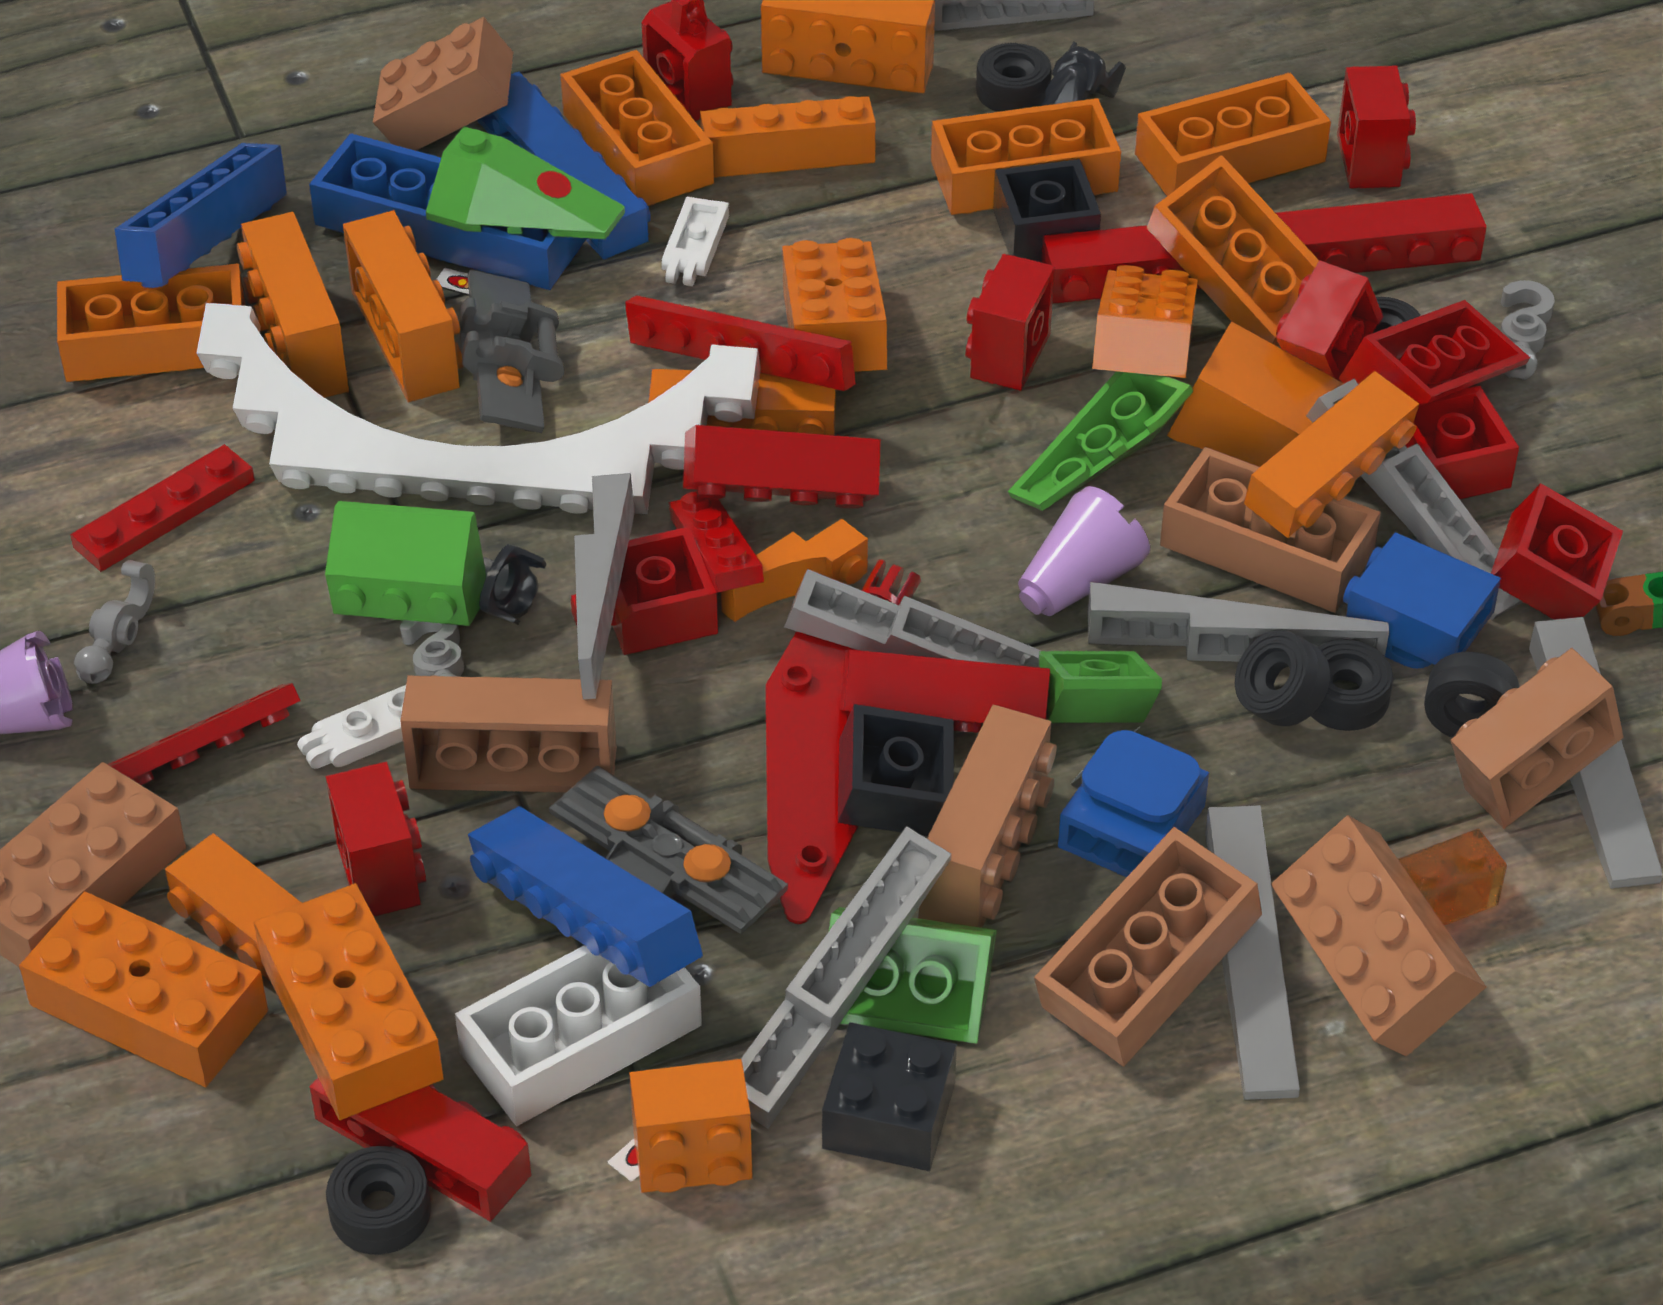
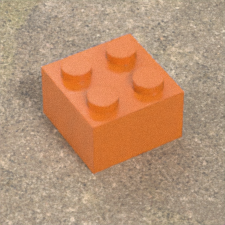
[629,1059,752,1193]

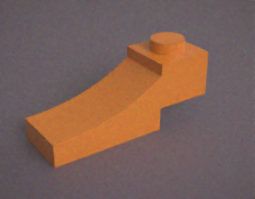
[721,519,868,622]

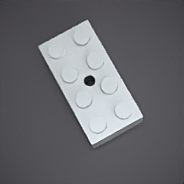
[455,945,702,1127]

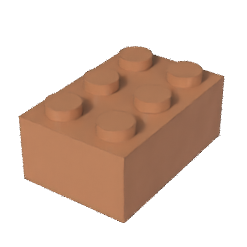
[373,17,513,151]
[1450,648,1624,829]

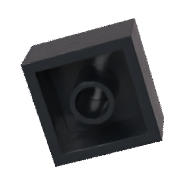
[993,159,1101,262]
[838,704,954,836]
[822,1022,957,1171]

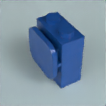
[1343,532,1501,668]
[1058,730,1209,877]

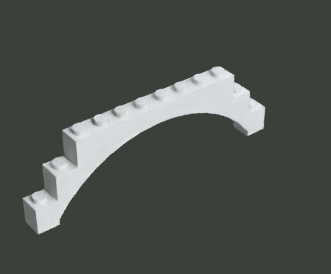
[197,303,761,514]

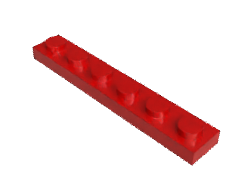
[625,295,856,391]

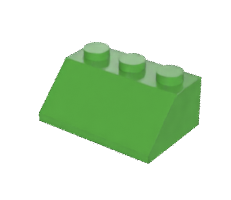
[325,501,486,626]
[829,907,997,1044]

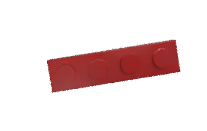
[70,444,255,572]
[668,491,764,593]
[107,683,301,785]

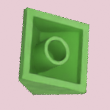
[1039,651,1162,723]

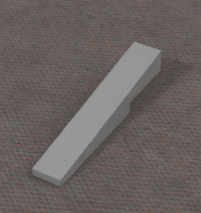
[934,0,1094,31]
[1306,379,1522,620]
[574,473,635,700]
[784,569,1041,667]
[1088,582,1389,662]
[1529,617,1663,889]
[1205,805,1300,1100]
[741,827,952,1129]

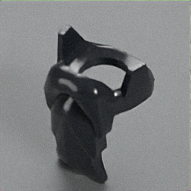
[1040,41,1126,106]
[479,544,547,625]

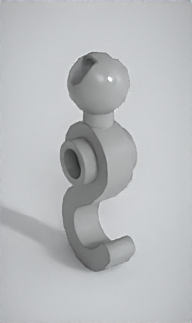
[1500,280,1555,380]
[74,560,155,684]
[400,620,464,677]

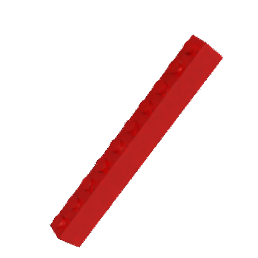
[1042,193,1487,304]

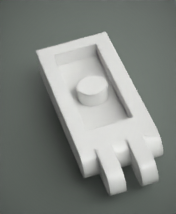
[662,197,729,286]
[297,685,406,769]

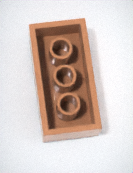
[1160,447,1381,613]
[401,675,617,793]
[918,704,1057,928]
[0,762,186,968]
[1271,815,1487,1057]
[1034,827,1262,1067]

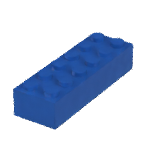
[309,133,587,290]

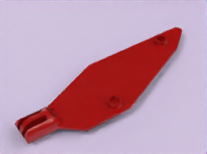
[765,559,921,924]

